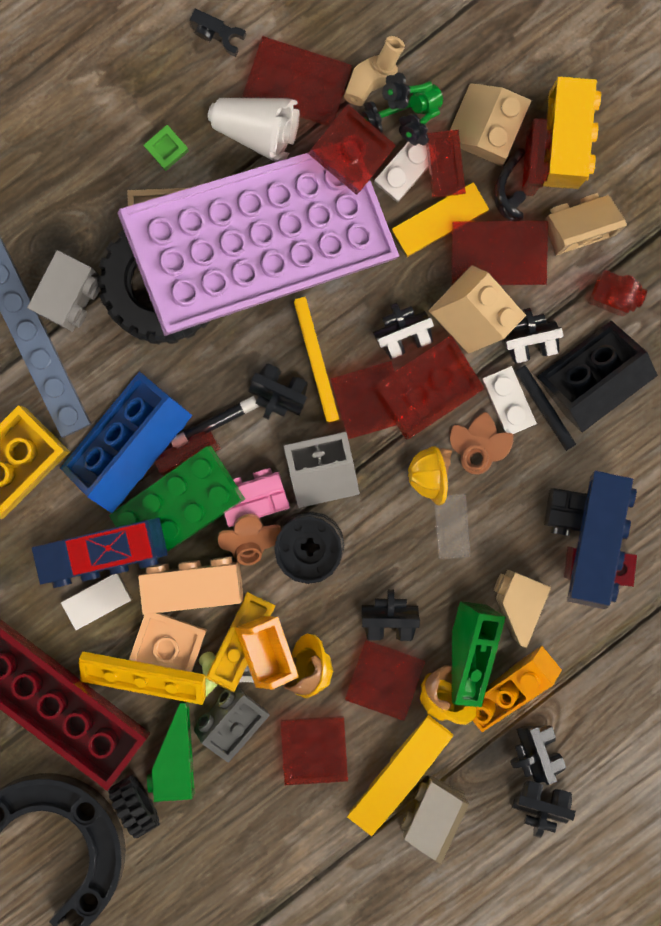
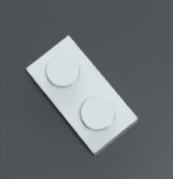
[374,142,439,203]
[482,366,537,434]

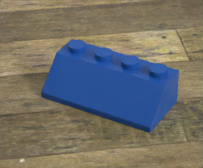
[60,371,193,513]

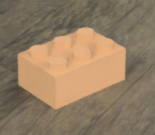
[138,557,244,614]

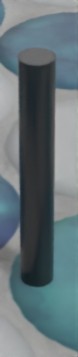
[515,365,576,451]

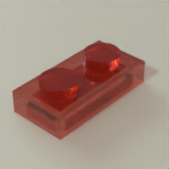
[426,130,466,198]
[155,432,221,476]

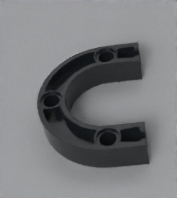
[0,773,126,926]

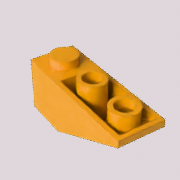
[473,646,562,732]

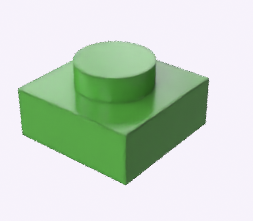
[144,125,189,171]

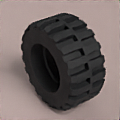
[98,230,209,344]

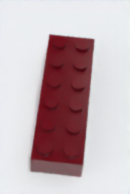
[0,619,151,791]

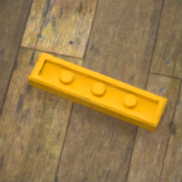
[294,296,339,423]
[79,651,206,705]

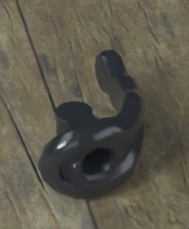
[494,148,526,222]

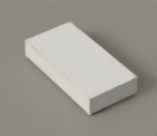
[61,573,133,630]

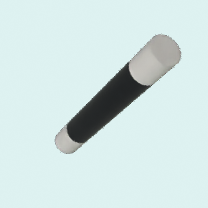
[171,396,259,450]

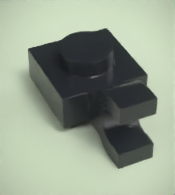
[190,8,247,57]

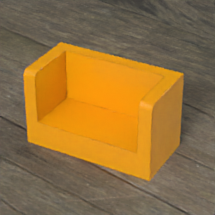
[235,616,299,690]

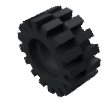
[108,775,160,839]

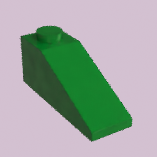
[452,601,506,707]
[147,701,195,802]

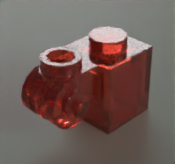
[588,270,648,317]

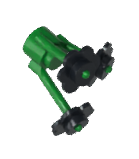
[362,73,443,146]

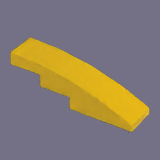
[347,715,453,836]

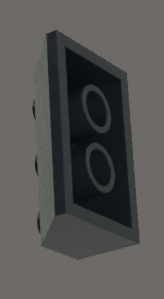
[537,320,658,433]

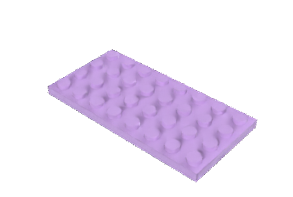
[118,139,399,336]

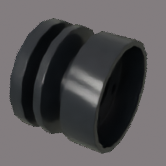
[274,511,345,584]

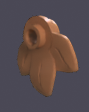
[450,412,514,475]
[218,513,281,565]

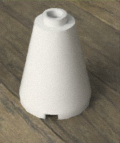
[208,98,299,162]

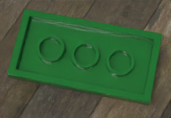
[109,446,245,569]

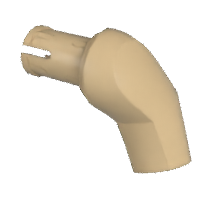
[344,36,405,106]

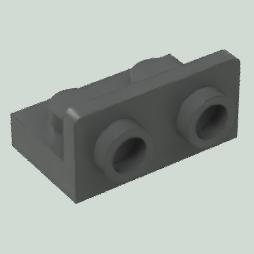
[194,685,270,763]

